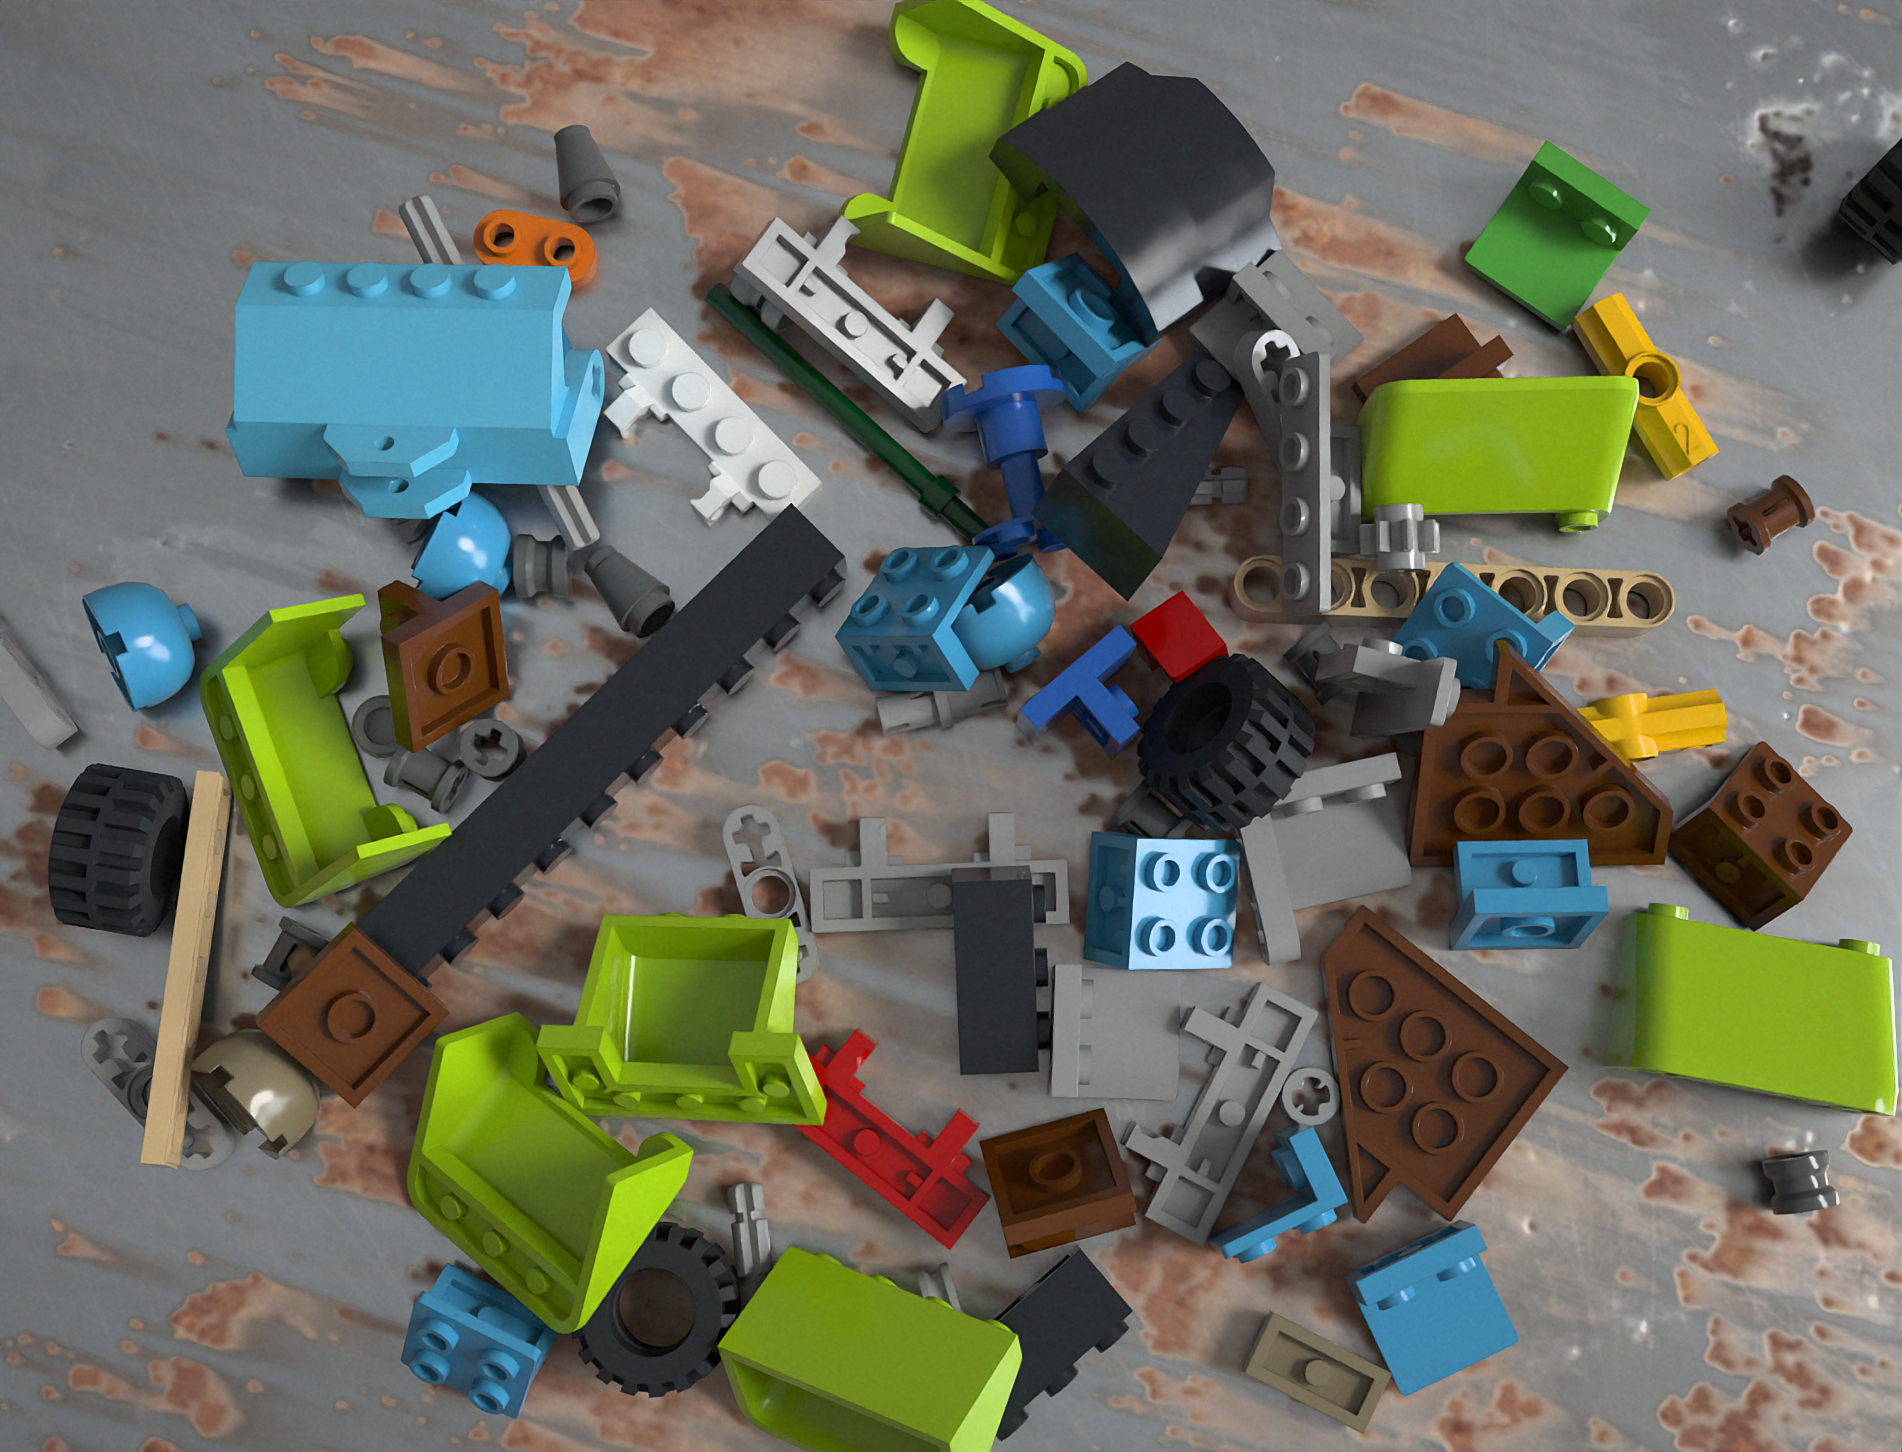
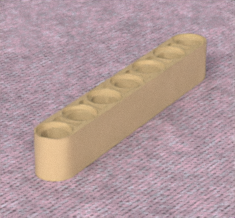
[1227,555,1676,638]

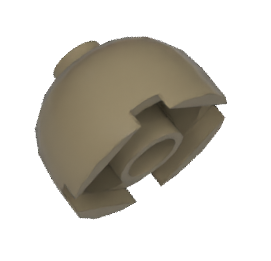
[189,1028,320,1160]

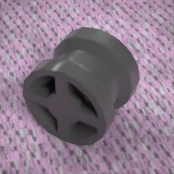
[513,534,574,598]
[1762,1150,1840,1215]

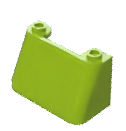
[1603,903,1898,1116]

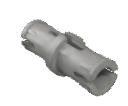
[875,667,1008,738]

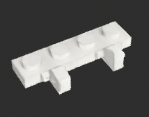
[603,307,823,527]

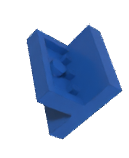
[1016,624,1140,760]

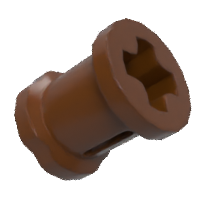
[1727,475,1816,556]

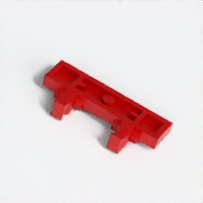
[791,1028,991,1250]

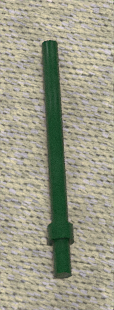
[705,282,990,544]

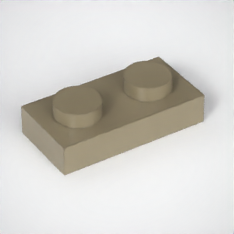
[1242,1310,1392,1434]

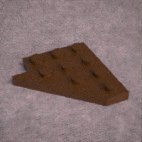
[1406,640,1674,867]
[1320,904,1569,1224]

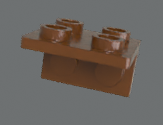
[1668,741,1853,932]

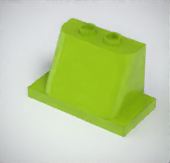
[535,912,827,1126]

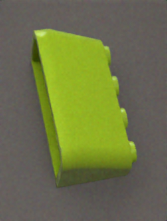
[717,1245,1022,1452]

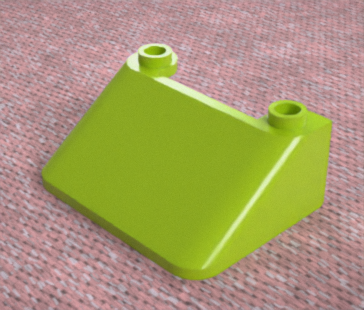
[836,0,1088,286]
[1351,376,1639,532]
[407,1011,694,1334]

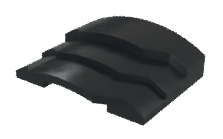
[988,61,1283,348]

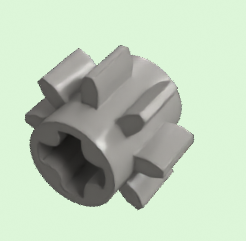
[1359,504,1440,574]

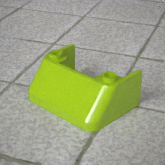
[199,593,452,908]

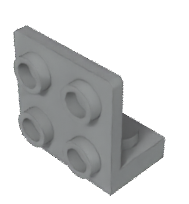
[1270,752,1413,911]
[1048,964,1181,1101]

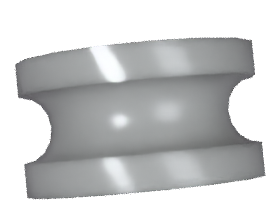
[1278,1067,1340,1126]
[916,1262,963,1313]

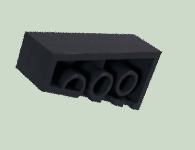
[1031,348,1245,602]

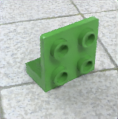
[1463,140,1652,330]

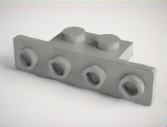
[1279,351,1361,617]
[1315,638,1460,739]

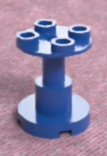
[938,365,1068,563]

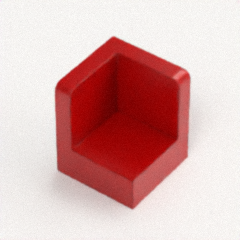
[1130,590,1229,683]

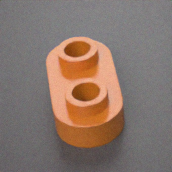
[473,209,599,290]

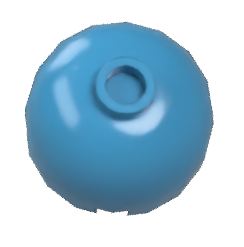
[403,490,513,602]
[950,554,1056,673]
[82,581,202,712]

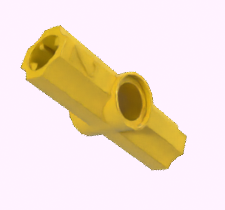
[1570,292,1719,482]
[1577,688,1728,763]

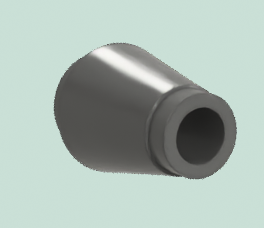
[554,125,620,223]
[584,545,675,638]

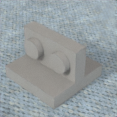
[1186,248,1364,416]

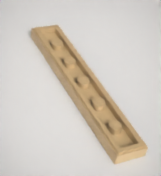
[140,770,233,1169]

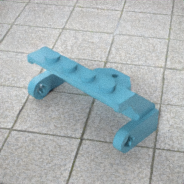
[225,261,605,519]

